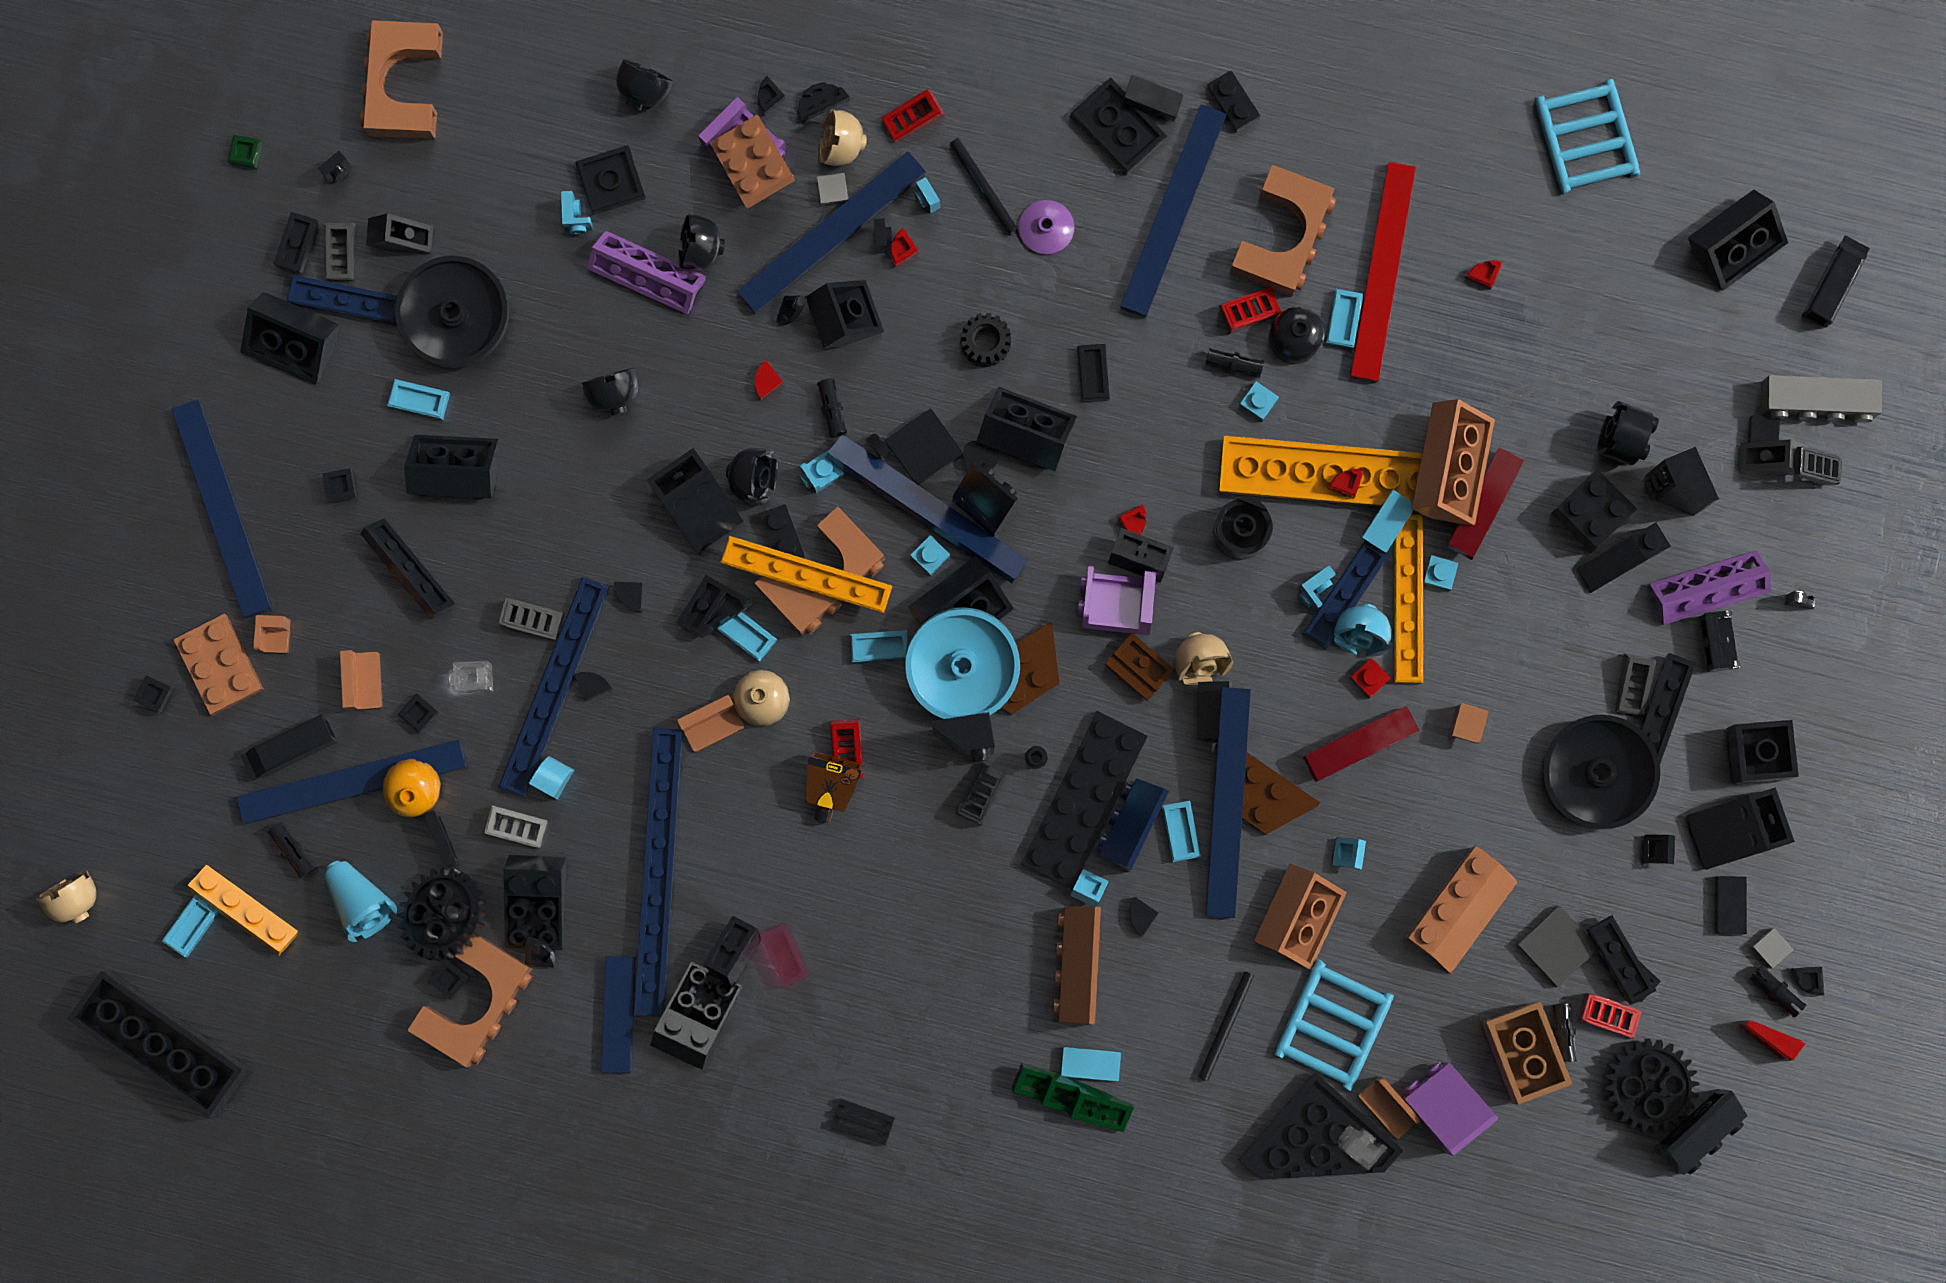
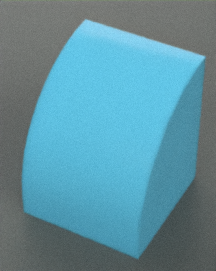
[529,756,574,800]

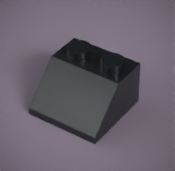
[805,280,884,348]

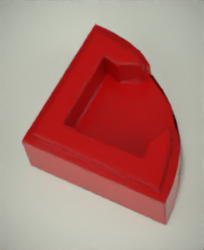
[891,228,919,267]
[1465,260,1503,290]
[755,360,783,400]
[1328,469,1365,498]
[1118,504,1146,535]

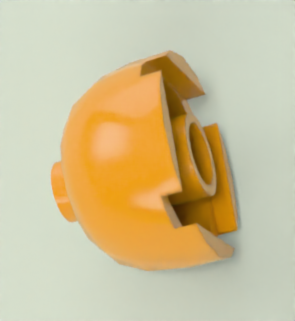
[382,759,441,818]

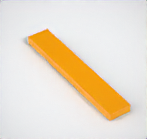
[1393,514,1423,684]
[720,536,892,614]

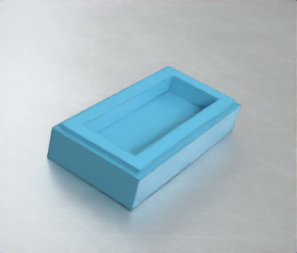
[1325,289,1363,350]
[387,379,450,420]
[1362,489,1414,552]
[717,612,777,662]
[850,630,908,663]
[1162,801,1201,863]
[162,895,219,958]
[1061,1047,1121,1081]

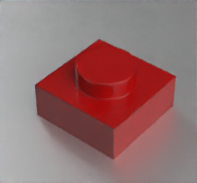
[1350,658,1391,698]

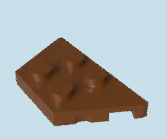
[1000,622,1060,715]
[1242,752,1320,835]

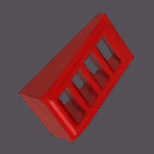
[881,89,945,142]
[1219,287,1282,334]
[830,718,863,778]
[1577,993,1642,1038]
[1739,1020,1805,1061]

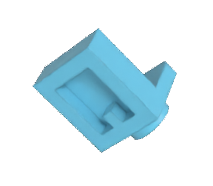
[561,191,593,235]
[799,450,845,493]
[1298,566,1336,611]

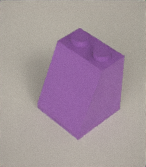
[1402,1062,1499,1156]

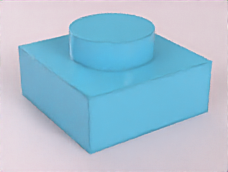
[915,177,940,213]
[1239,381,1279,422]
[910,535,950,576]
[1423,555,1458,591]
[1332,837,1366,869]
[1070,869,1109,907]

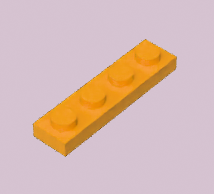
[187,865,298,956]

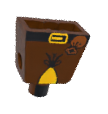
[805,751,865,823]

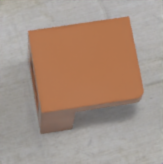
[254,615,291,654]
[1448,703,1489,743]

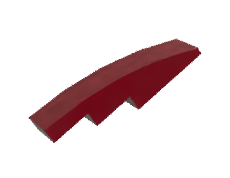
[1447,447,1524,560]
[1303,706,1420,782]

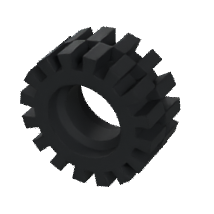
[961,313,1011,367]

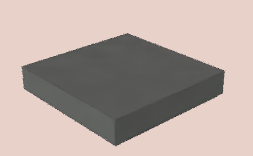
[1517,906,1597,987]

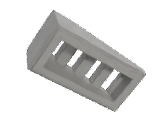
[482,806,547,848]

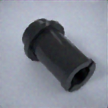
[1025,746,1048,769]

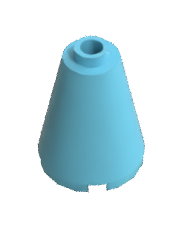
[323,861,397,942]

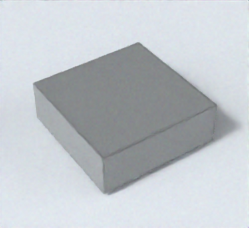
[817,173,848,206]
[1751,928,1794,969]

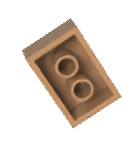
[1481,1002,1573,1105]

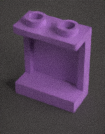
[698,97,787,163]
[1077,566,1156,635]

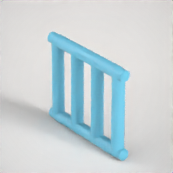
[1534,79,1640,194]
[1273,959,1394,1091]

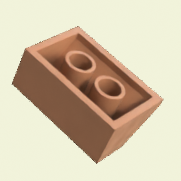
[1254,864,1347,970]

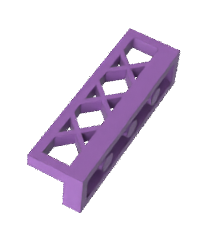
[587,231,706,315]
[1649,551,1771,625]

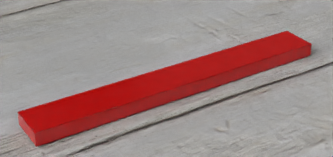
[1350,162,1416,383]

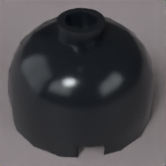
[616,59,673,110]
[678,214,725,270]
[1268,306,1325,364]
[582,368,640,416]
[726,448,778,505]

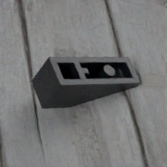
[1577,522,1671,593]

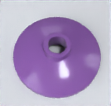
[1019,200,1074,255]

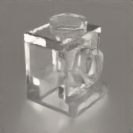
[449,660,493,694]
[1338,1125,1387,1170]

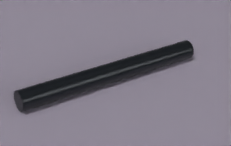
[950,138,1019,235]
[1198,971,1255,1081]

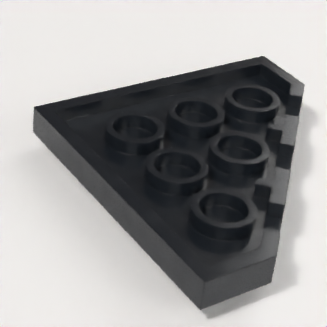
[1239,1072,1403,1180]

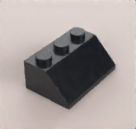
[1688,189,1788,291]
[240,292,340,385]
[976,387,1077,471]
[404,435,499,499]
[1645,447,1719,516]
[908,556,1014,626]
[932,712,995,763]
[1654,1089,1748,1175]

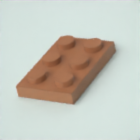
[710,114,795,209]
[173,614,264,716]

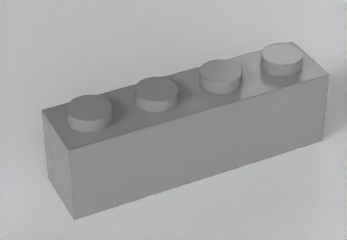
[1762,375,1882,422]

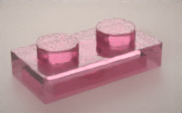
[760,923,810,988]

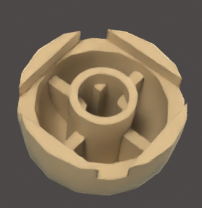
[818,109,867,166]
[1174,632,1233,685]
[733,670,790,727]
[35,870,97,924]

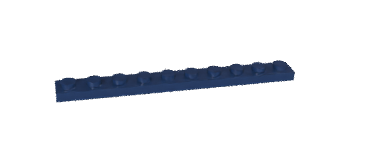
[634,728,683,1017]

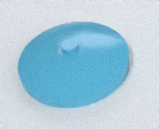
[905,608,1020,719]

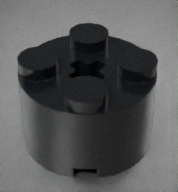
[1598,401,1659,466]
[1213,497,1273,559]

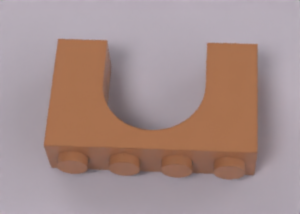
[360,20,443,139]
[1230,165,1336,297]
[755,507,885,636]
[407,936,533,1067]

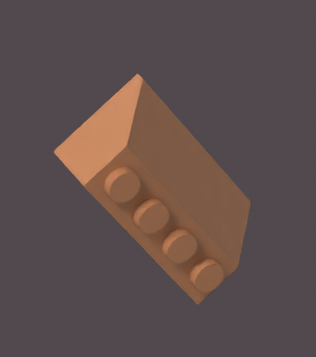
[1412,399,1495,526]
[1404,846,1518,974]
[1053,906,1101,1025]

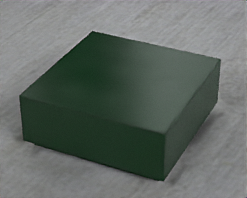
[228,135,263,169]

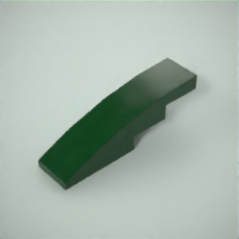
[1011,1062,1134,1133]

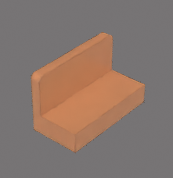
[340,650,382,711]
[677,695,745,752]
[1357,1076,1422,1140]

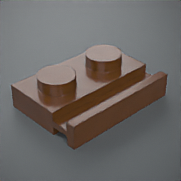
[1105,633,1175,702]

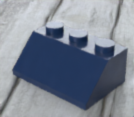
[1096,778,1169,872]

